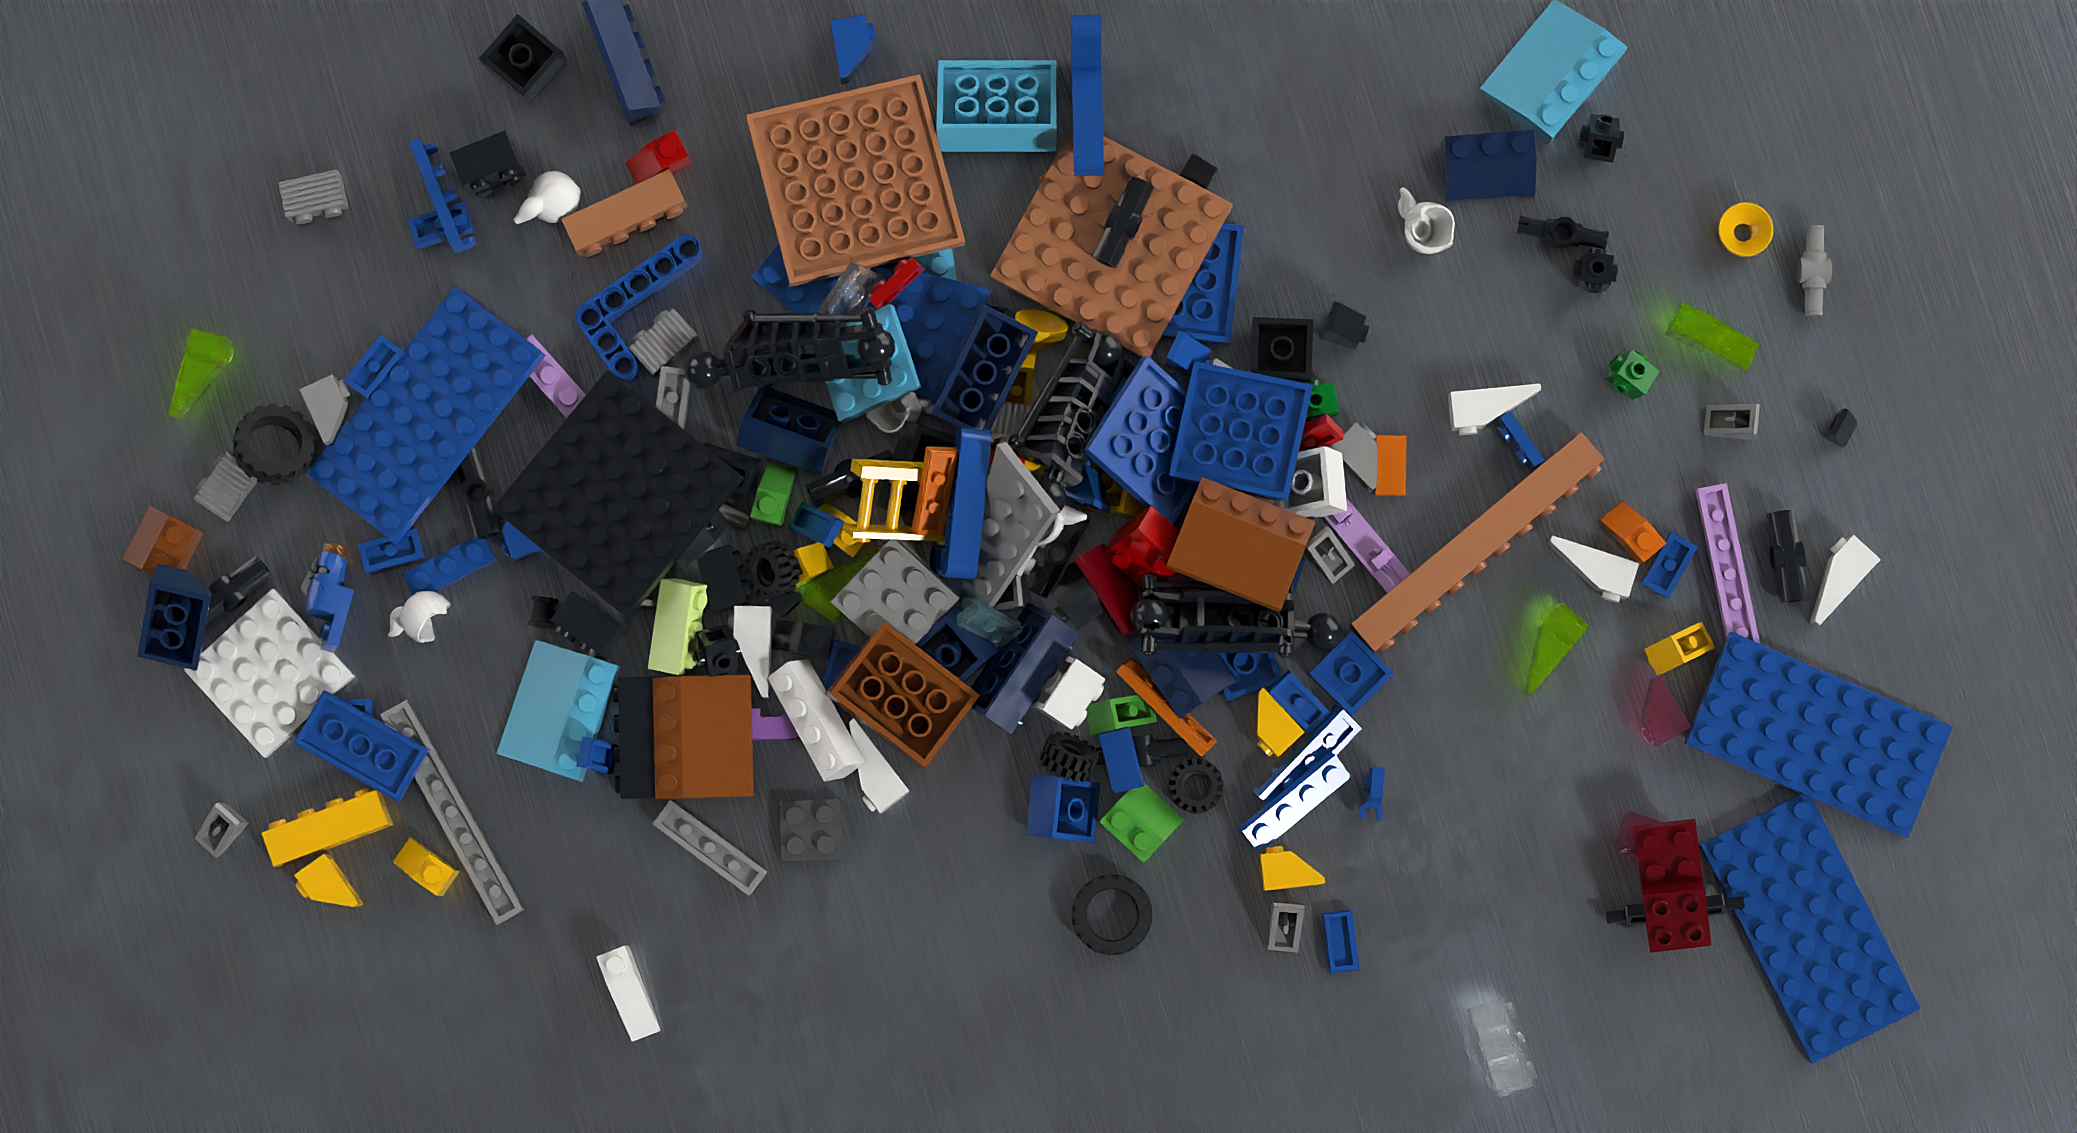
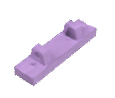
[1322,497,1410,594]

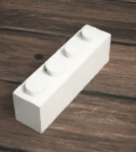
[767,659,865,781]

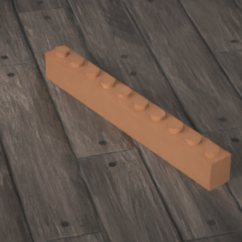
[1349,432,1605,653]

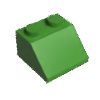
[1099,783,1184,864]

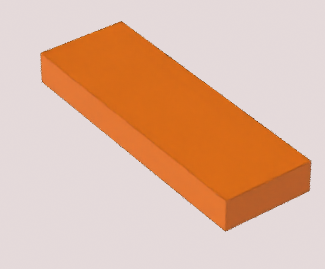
[911,447,959,536]

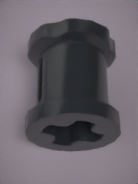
[527,595,558,629]

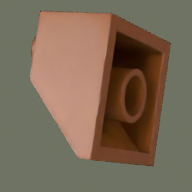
[122,506,204,575]

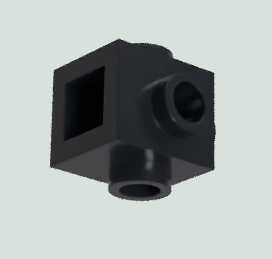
[1579,114,1624,163]
[1573,248,1618,293]
[695,624,741,677]

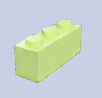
[648,578,707,676]

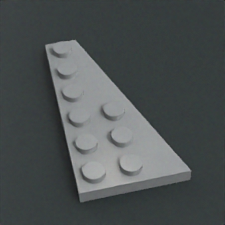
[958,441,1060,624]

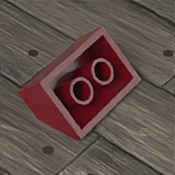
[1074,543,1139,640]

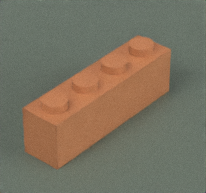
[561,169,687,257]

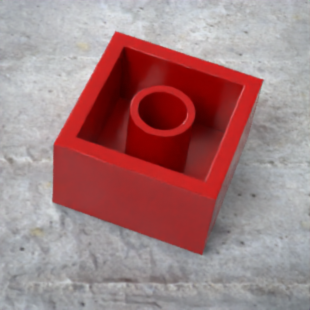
[1103,506,1180,588]

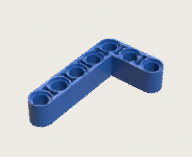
[1071,15,1104,176]
[575,235,703,382]
[929,428,991,579]

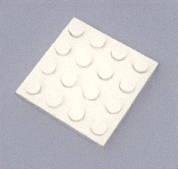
[184,588,355,758]

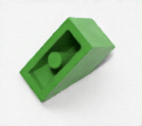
[750,463,798,528]
[1085,694,1157,736]

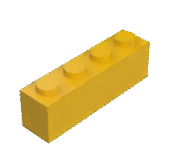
[261,787,393,867]

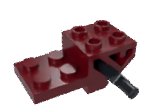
[1606,819,1745,953]

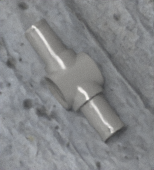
[1797,225,1832,316]

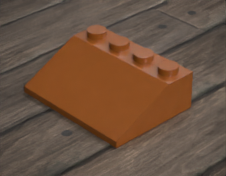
[1166,477,1315,612]
[825,621,980,768]
[653,675,754,800]

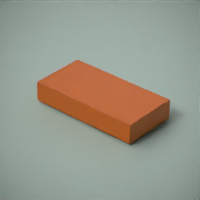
[1375,435,1406,496]

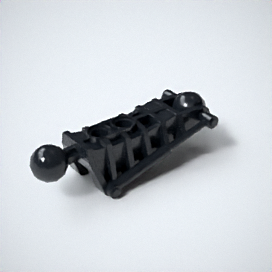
[684,307,895,392]
[1008,321,1135,513]
[1130,574,1343,658]

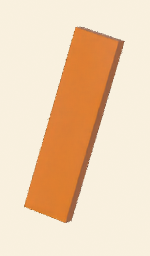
[1116,657,1217,757]

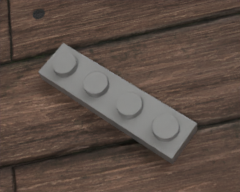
[653,800,768,896]

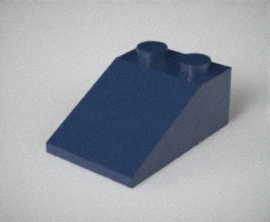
[915,606,1000,683]

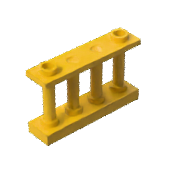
[843,459,948,545]

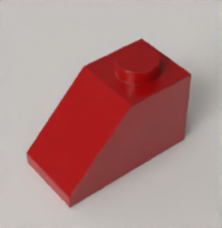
[625,130,692,184]

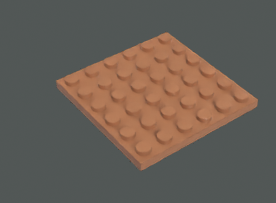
[746,74,965,287]
[990,126,1233,358]

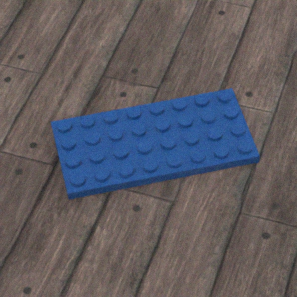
[306,286,546,544]
[1684,632,1953,838]
[1699,794,1921,1064]

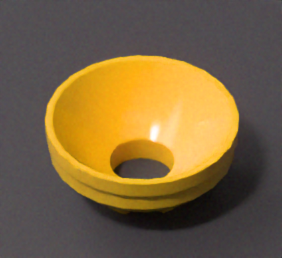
[1718,202,1773,257]
[1014,309,1068,350]

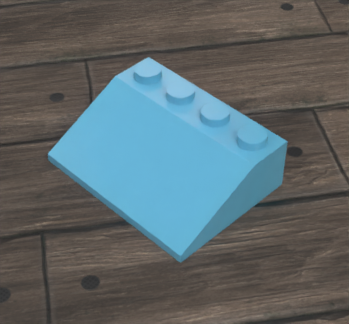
[1479,0,1628,145]
[936,60,1057,152]
[496,640,621,782]

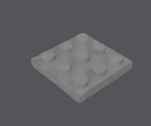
[831,539,960,644]

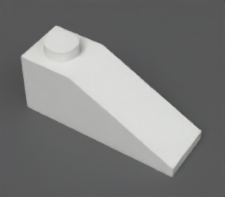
[1448,384,1541,435]
[1809,535,1881,627]
[1547,536,1639,603]
[728,606,773,699]
[849,718,910,814]
[596,945,661,1042]

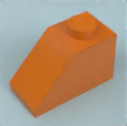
[1599,501,1666,566]

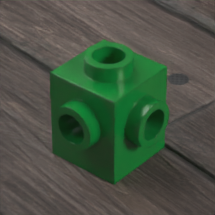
[1605,350,1660,400]
[1304,380,1339,422]

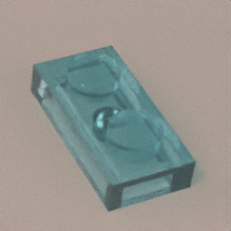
[956,600,1022,647]

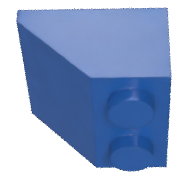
[1026,775,1101,843]

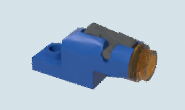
[300,542,354,653]

